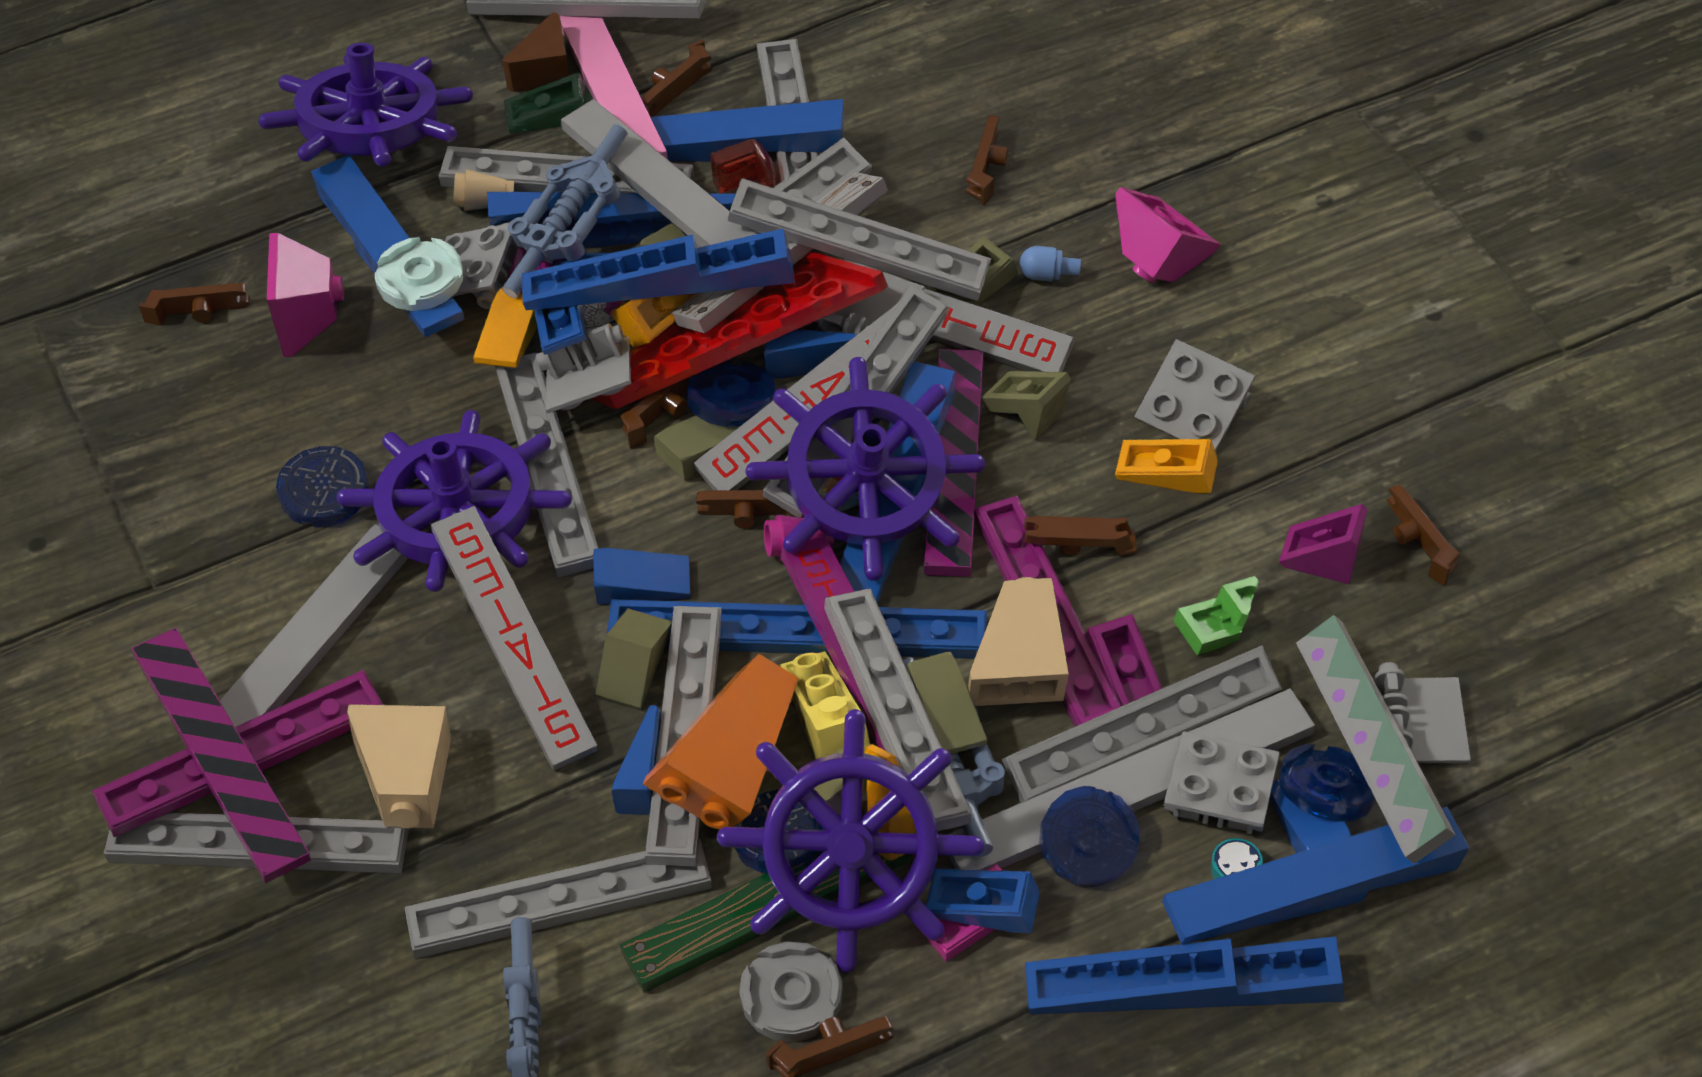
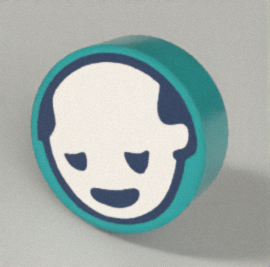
[1211,838,1263,879]

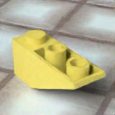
[780,651,870,759]

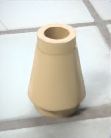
[453,169,514,211]

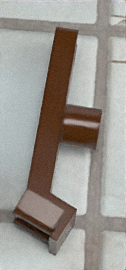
[641,40,712,117]
[965,115,1009,206]
[138,283,250,326]
[620,374,701,449]
[1386,484,1460,586]
[696,490,804,529]
[1023,516,1137,556]
[766,1016,893,1077]

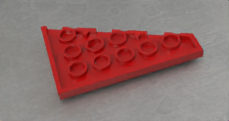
[591,251,888,409]

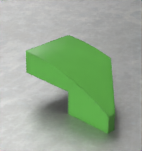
[1173,576,1259,656]

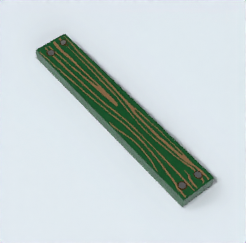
[620,851,913,993]

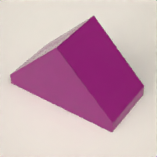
[1279,504,1368,584]

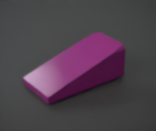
[1086,614,1163,706]

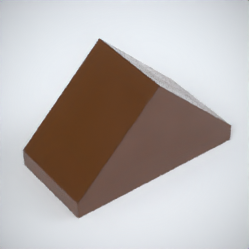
[502,12,570,92]

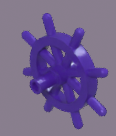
[258,43,473,167]
[745,357,986,581]
[336,410,572,592]
[717,709,984,973]

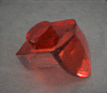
[710,139,776,194]

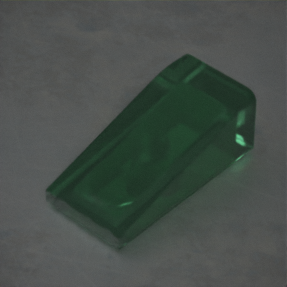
[504,73,592,133]

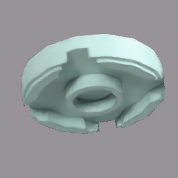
[375,237,463,311]

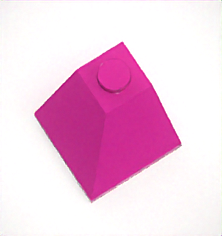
[1115,187,1221,283]
[267,233,344,357]

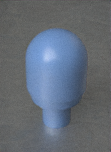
[1020,246,1081,282]

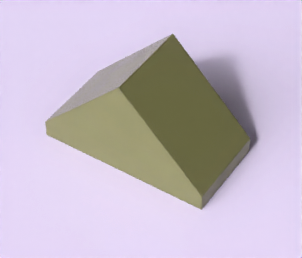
[596,608,672,711]

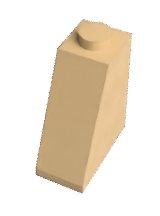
[968,577,1069,706]
[347,705,451,829]

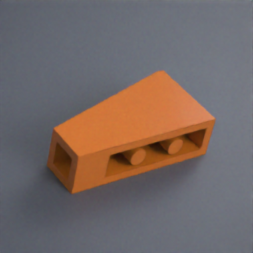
[643,654,799,830]

